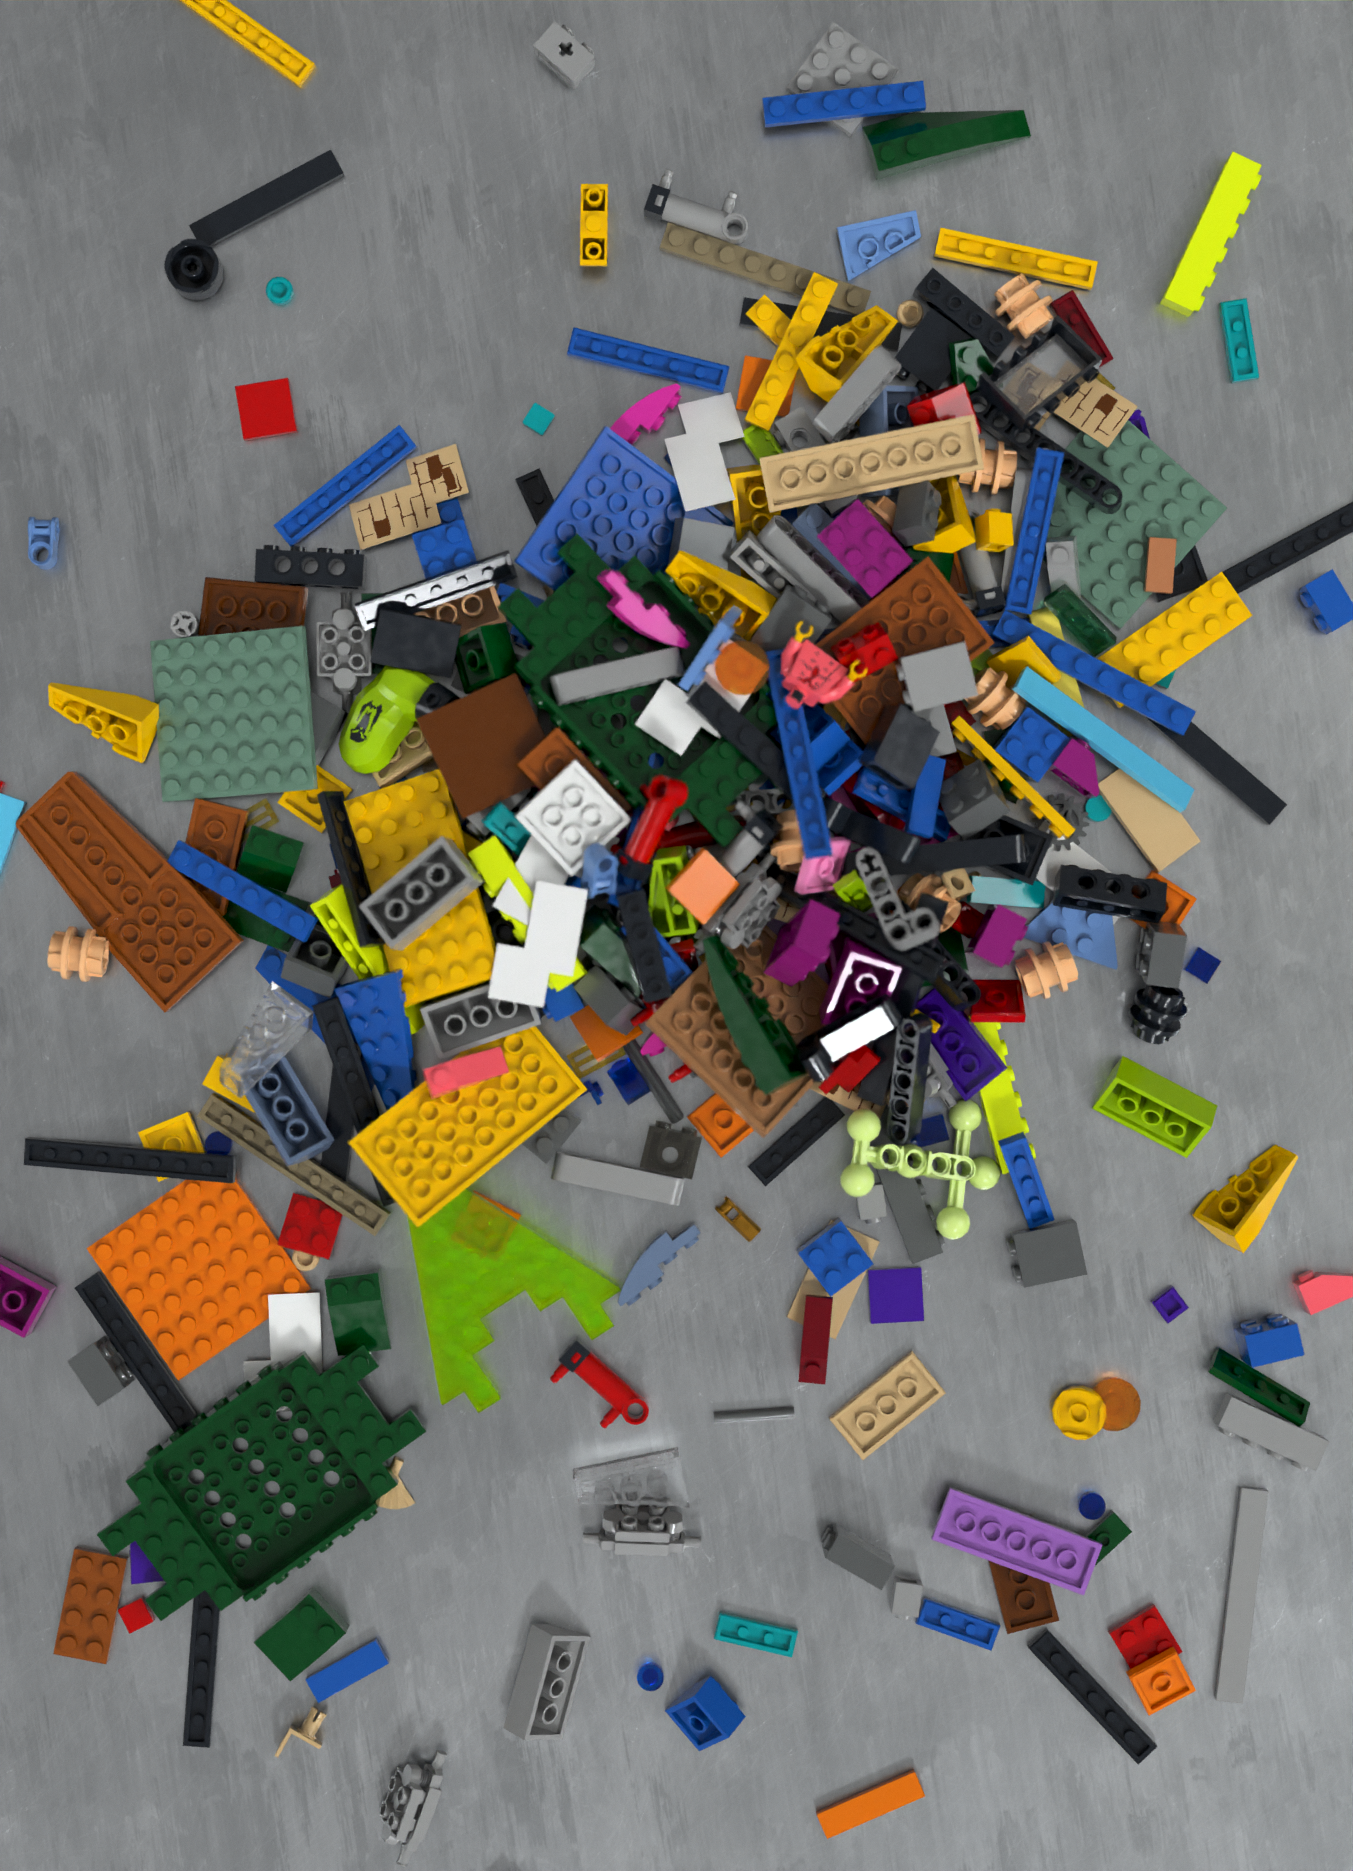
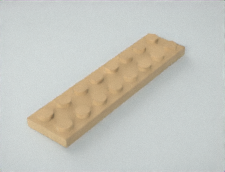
[759,415,984,512]

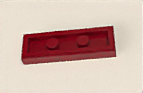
[1049,290,1114,368]

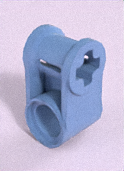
[28,517,60,570]
[581,843,618,899]

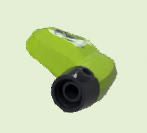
[338,665,461,774]

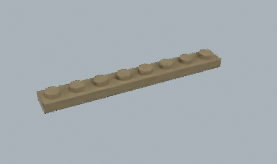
[659,222,871,316]
[197,1093,391,1236]

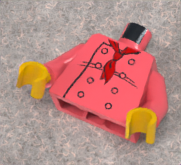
[781,621,867,709]

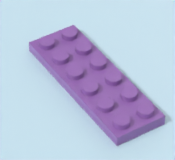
[931,1487,1102,1595]

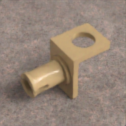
[941,868,982,901]
[274,1706,327,1758]

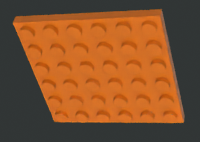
[86,1177,312,1381]

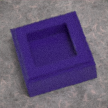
[1150,1285,1189,1324]

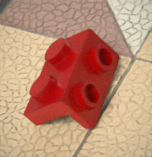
[831,622,898,682]
[818,1044,880,1095]

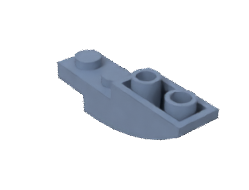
[618,1222,701,1306]

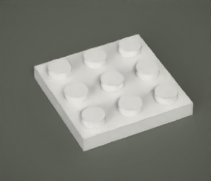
[515,759,631,876]

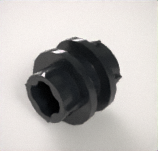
[1128,985,1187,1045]

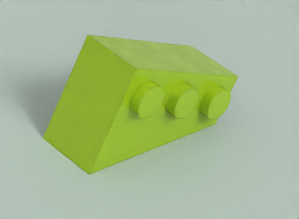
[648,845,700,937]

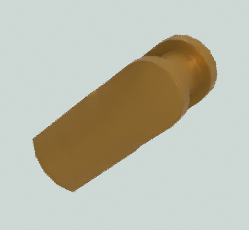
[715,1196,761,1242]

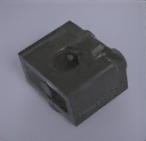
[640,1120,702,1180]

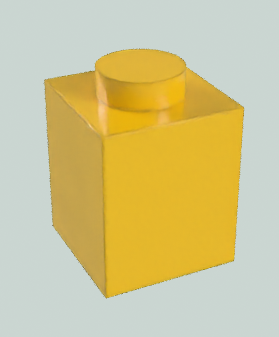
[975,508,1013,552]

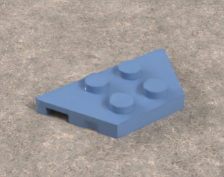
[1024,900,1118,969]

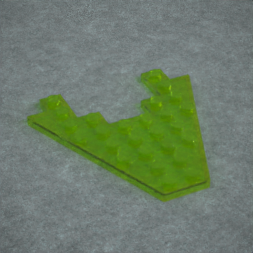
[407,1188,621,1413]

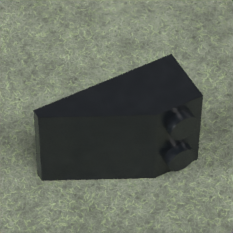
[959,815,1053,886]

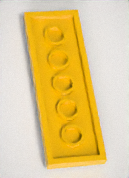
[1097,572,1253,708]

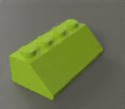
[1092,1056,1218,1158]

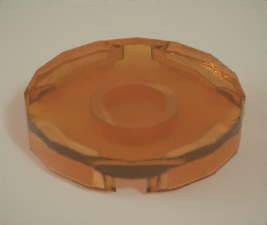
[715,640,770,695]
[1091,1377,1141,1431]

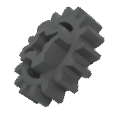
[1030,793,1090,851]

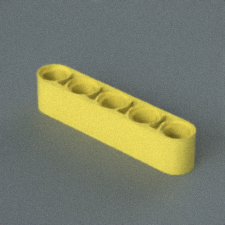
[1026,605,1084,737]

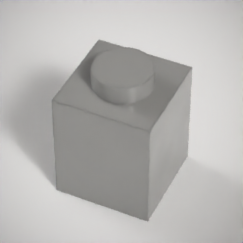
[856,1182,887,1224]
[890,1576,923,1620]

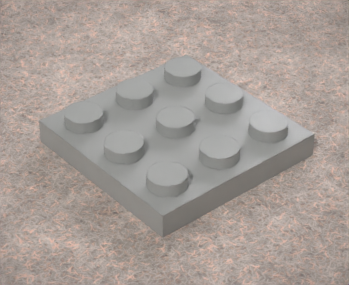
[786,22,898,137]

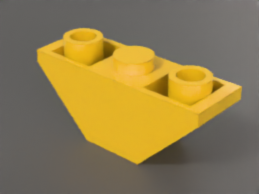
[580,184,608,266]

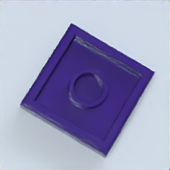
[867,1266,924,1324]

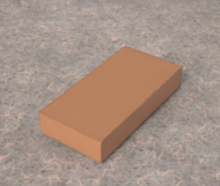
[1144,537,1177,594]

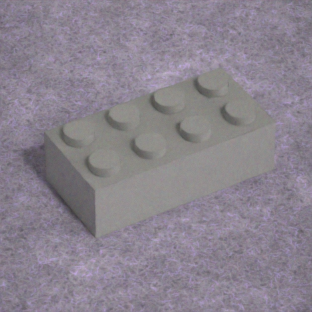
[359,836,484,951]

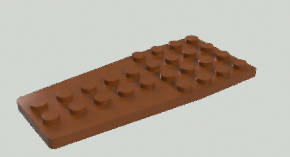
[16,771,244,1013]

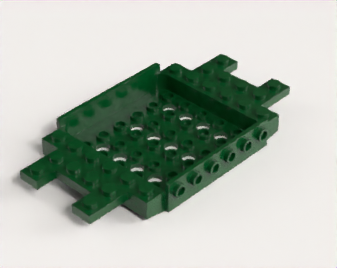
[497,533,782,848]
[97,1343,427,1621]

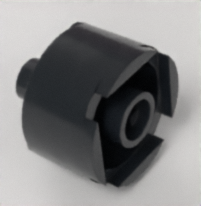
[164,239,224,300]

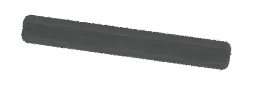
[623,1039,684,1124]

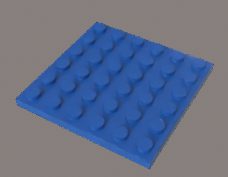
[514,426,734,644]

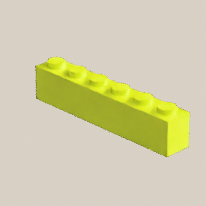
[1160,152,1262,317]
[468,836,588,992]
[310,884,425,1035]
[967,1014,1036,1174]

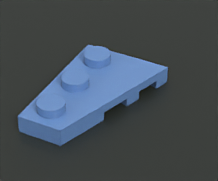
[836,210,921,282]
[679,605,742,691]

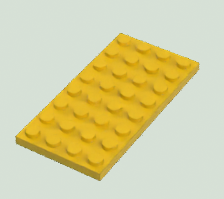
[344,769,496,1008]
[348,1026,587,1228]

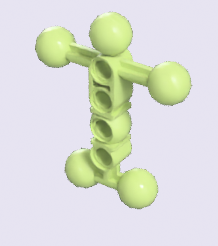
[840,1099,1001,1240]

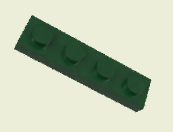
[1208,1348,1311,1427]

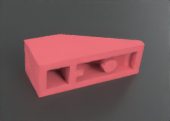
[423,1047,509,1099]
[1292,1270,1353,1315]

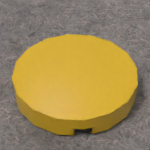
[1052,1386,1107,1440]

